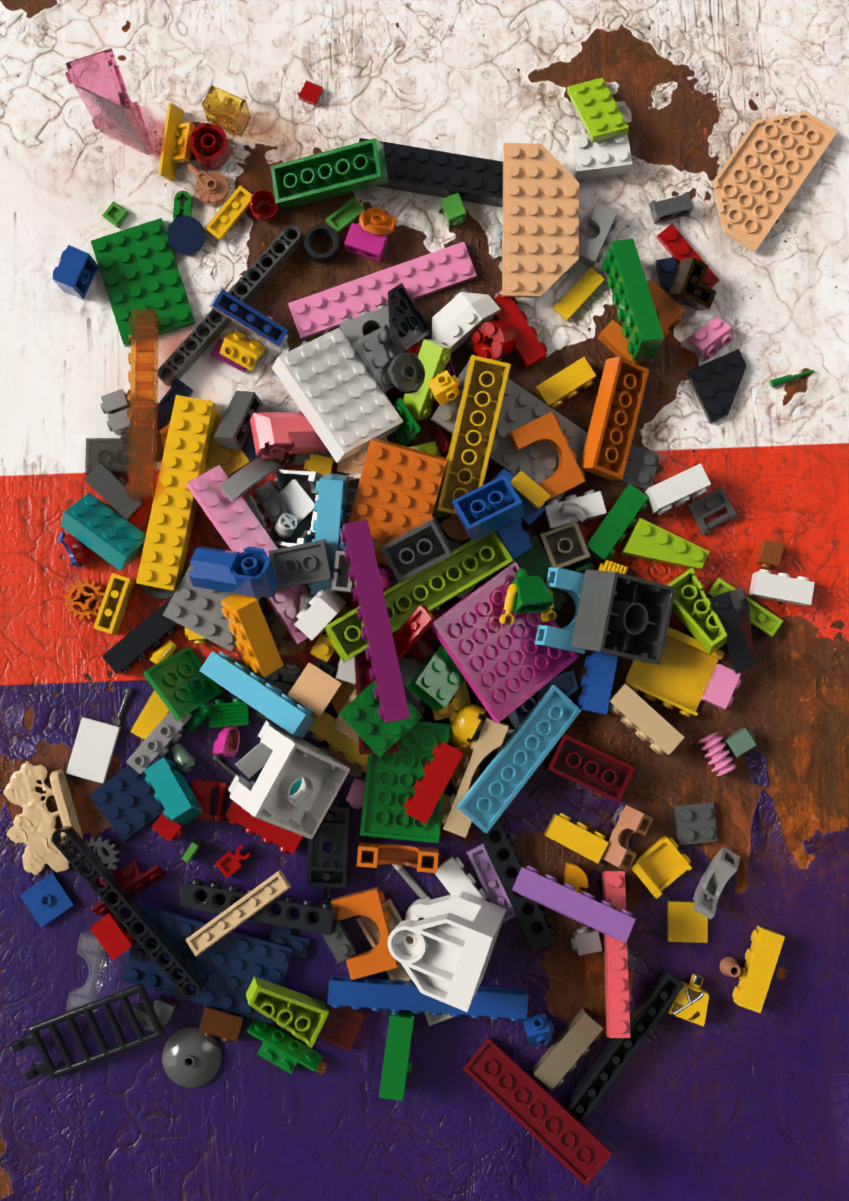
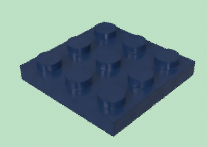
[89,765,165,842]

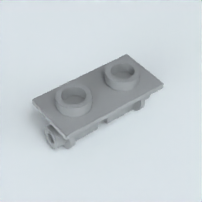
[261,662,302,682]

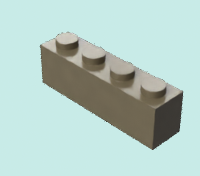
[532,1008,603,1090]

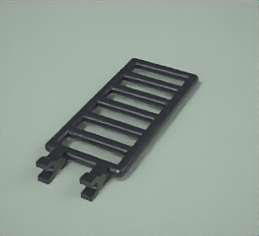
[11,983,165,1081]

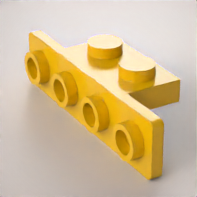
[158,103,195,181]

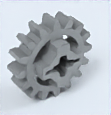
[78,836,120,879]

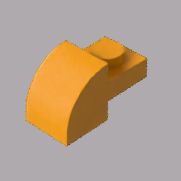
[563,862,588,894]

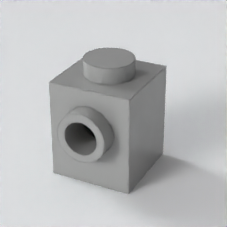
[571,927,602,956]

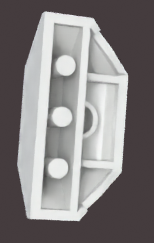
[432,292,501,354]

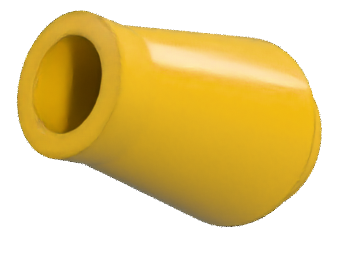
[149,640,177,665]

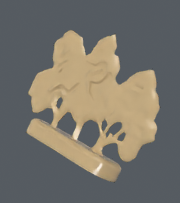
[3,761,83,875]

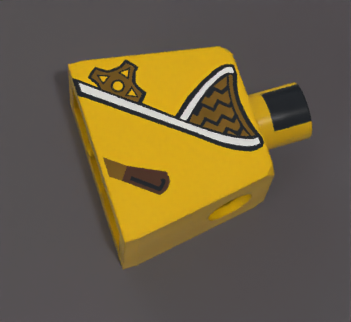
[666,974,709,1027]

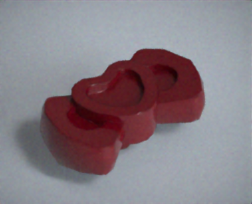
[430,425,451,452]

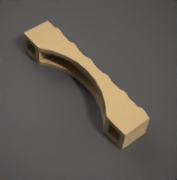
[441,716,509,838]

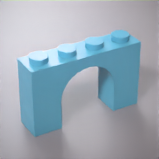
[535,568,585,654]

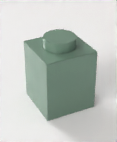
[722,728,756,757]

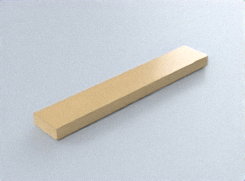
[185,870,292,956]

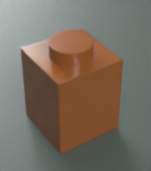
[755,539,784,570]

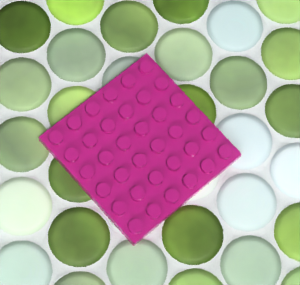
[430,561,579,724]

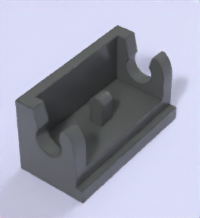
[649,192,694,224]

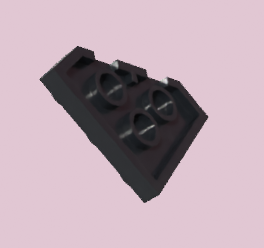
[388,283,432,354]
[686,349,747,424]

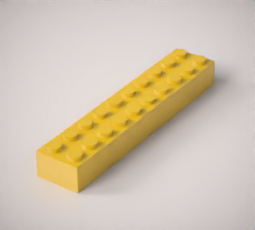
[136,395,218,592]

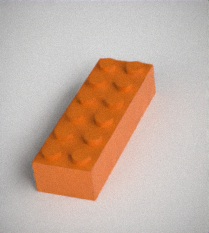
[580,357,649,480]

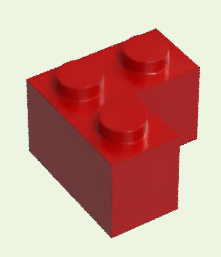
[90,912,136,961]

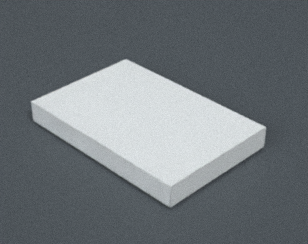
[66,717,121,783]

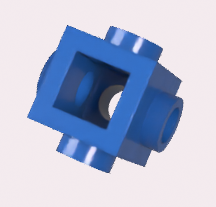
[523,1014,554,1047]

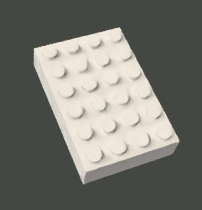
[272,328,404,463]

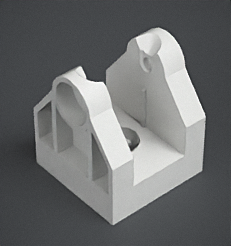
[228,720,350,840]
[387,891,507,1012]

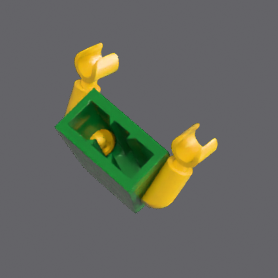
[499,569,556,625]

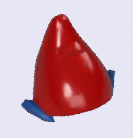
[58,531,92,567]

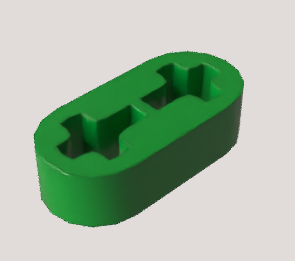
[173,191,193,220]

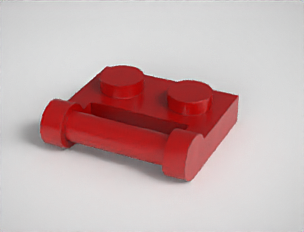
[192,779,228,822]

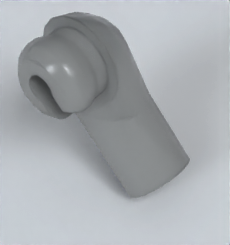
[559,503,588,522]

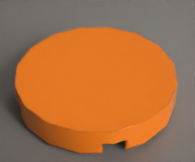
[359,208,397,235]

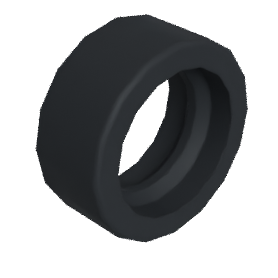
[304,224,340,263]

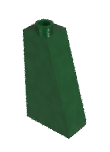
[509,535,566,613]

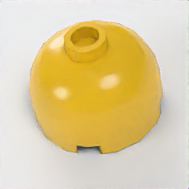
[450,704,486,744]

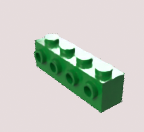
[586,484,648,561]

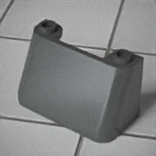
[266,469,323,548]

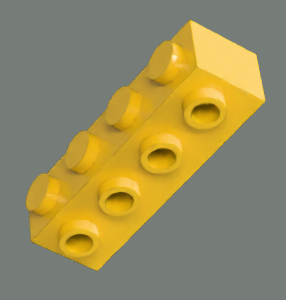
[732,925,785,1013]

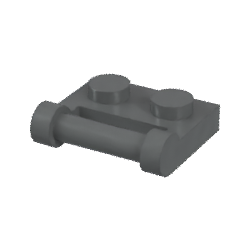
[687,487,737,536]

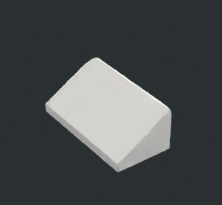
[235,742,273,778]

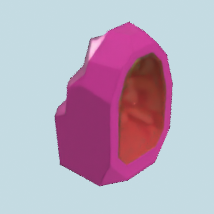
[213,726,240,757]

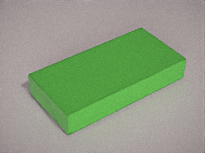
[325,197,366,235]

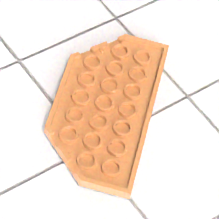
[713,111,838,253]
[502,143,579,298]

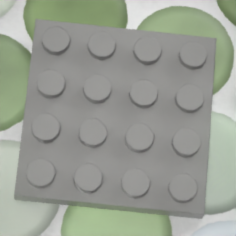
[163,565,262,652]

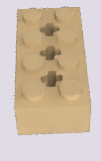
[608,684,685,755]

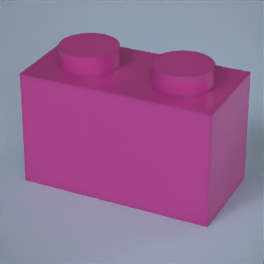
[344,223,388,262]

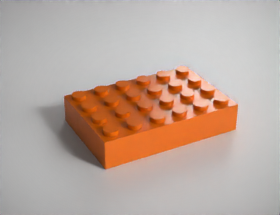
[341,437,448,567]

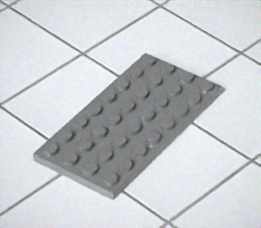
[431,354,588,502]

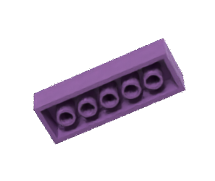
[512,866,636,943]

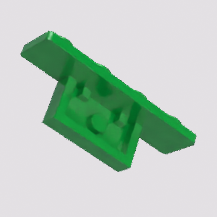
[247,1019,323,1074]

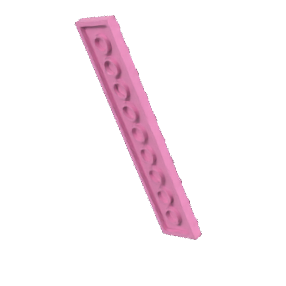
[288,242,477,340]
[186,465,310,644]

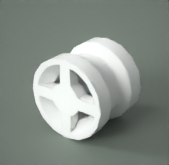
[275,513,298,538]

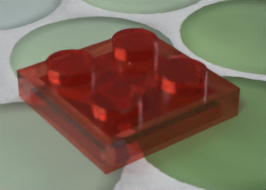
[317,1004,366,1052]

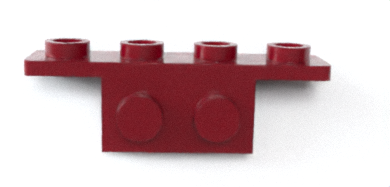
[91,860,167,916]

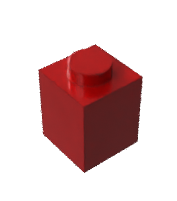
[151,812,185,842]

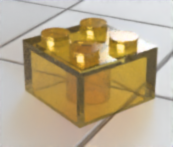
[202,85,251,137]

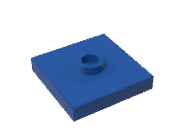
[20,872,75,928]

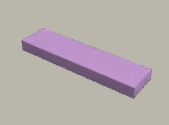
[466,844,517,923]

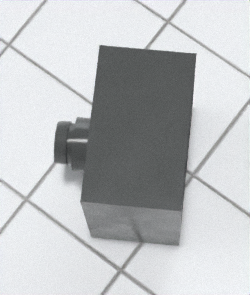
[571,570,676,665]

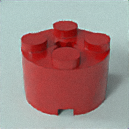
[190,123,231,170]
[471,320,516,360]

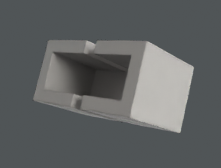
[100,389,139,435]
[331,551,355,594]

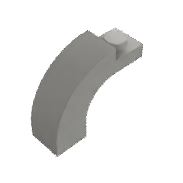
[693,847,740,920]

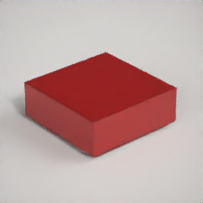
[299,80,323,106]

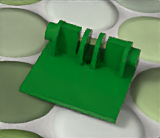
[393,398,421,447]

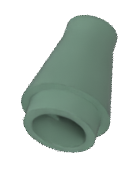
[170,744,196,774]

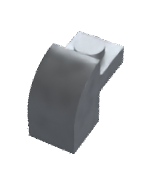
[132,995,178,1031]

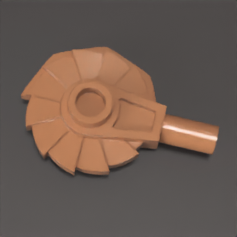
[187,162,229,206]

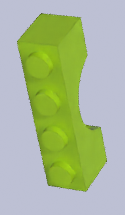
[403,339,452,420]

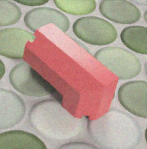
[250,411,329,459]

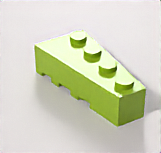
[620,518,710,571]
[667,568,727,655]
[246,976,329,1048]

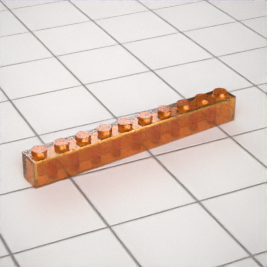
[126,309,159,500]

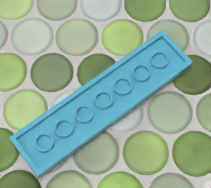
[456,685,581,833]

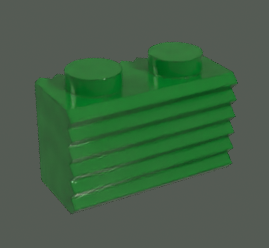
[209,698,251,728]

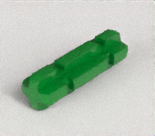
[186,704,212,731]

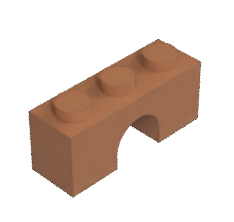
[601,805,653,872]

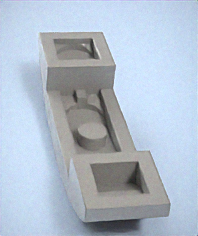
[219,456,285,502]

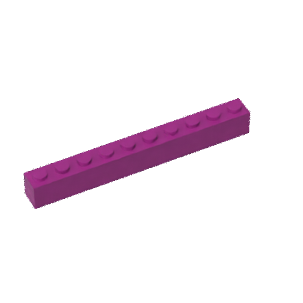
[340,520,410,724]

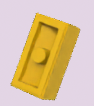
[510,471,551,510]

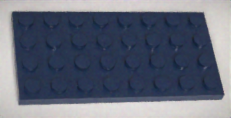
[122,904,293,1024]

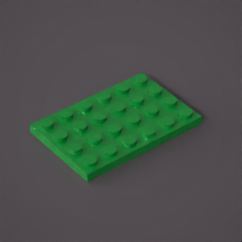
[91,218,196,347]
[360,721,450,843]

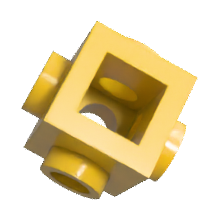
[427,370,460,406]

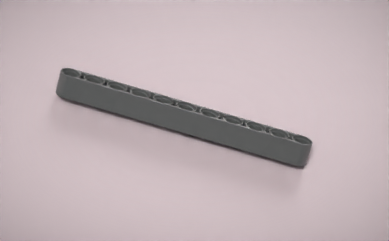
[157,225,302,386]

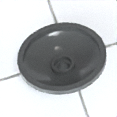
[162,1027,222,1088]

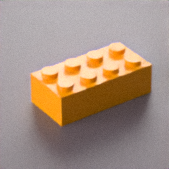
[221,593,284,677]

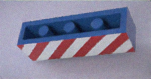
[209,289,288,347]

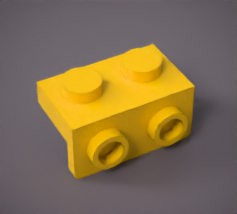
[220,331,267,371]

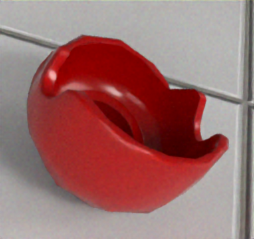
[250,189,278,221]

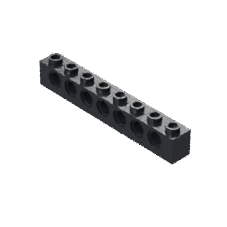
[475,816,556,952]
[181,878,339,935]

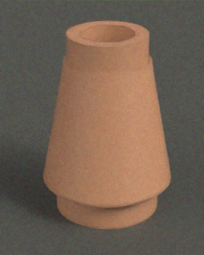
[719,957,741,977]

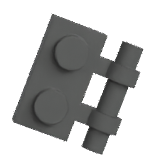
[245,481,290,529]

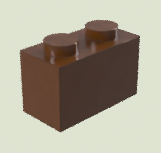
[199,1005,245,1043]

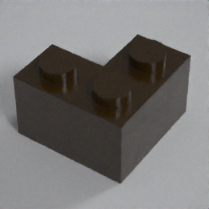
[668,257,717,311]

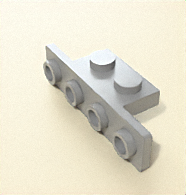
[126,712,192,774]

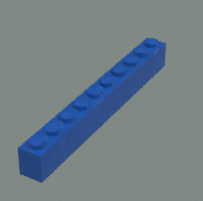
[327,975,528,1021]

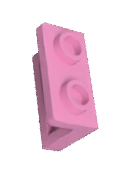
[687,316,734,361]

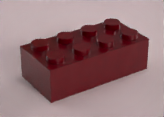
[546,734,635,803]

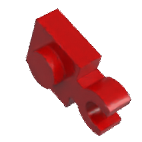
[215,844,251,878]

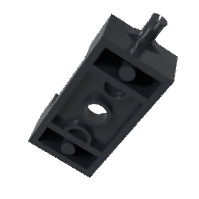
[307,796,351,899]

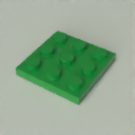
[143,646,223,721]
[338,680,423,758]

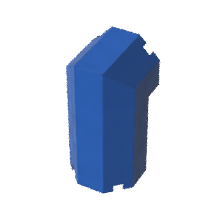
[189,547,278,597]

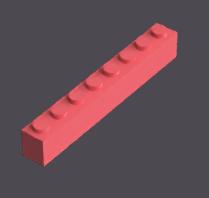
[602,871,630,1038]

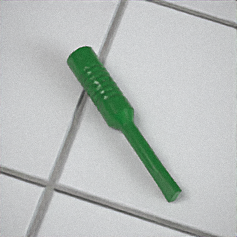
[769,369,814,387]

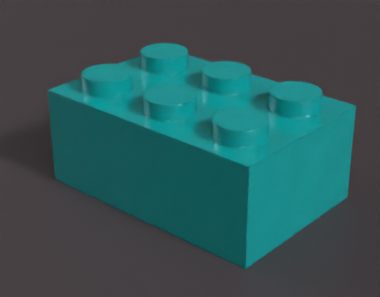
[144,757,203,825]

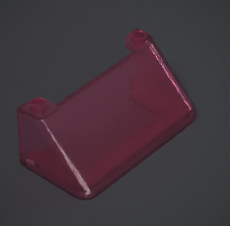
[65,48,154,155]

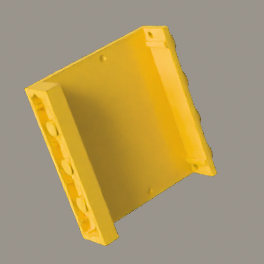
[623,627,725,718]

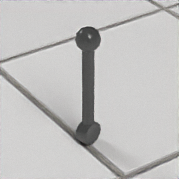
[113,688,132,726]
[213,755,242,778]

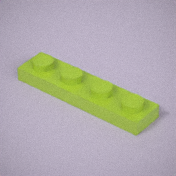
[707,578,783,637]

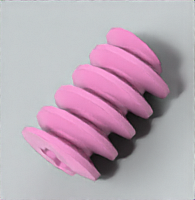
[698,732,736,776]

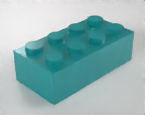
[60,492,146,571]

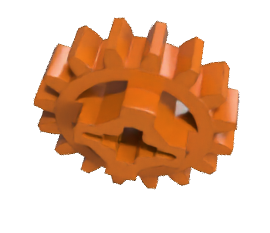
[63,579,105,621]

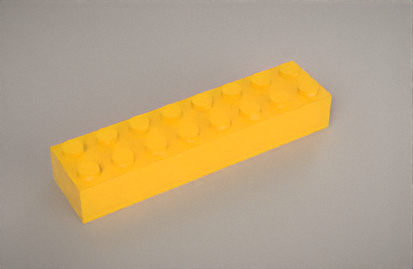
[436,355,511,515]

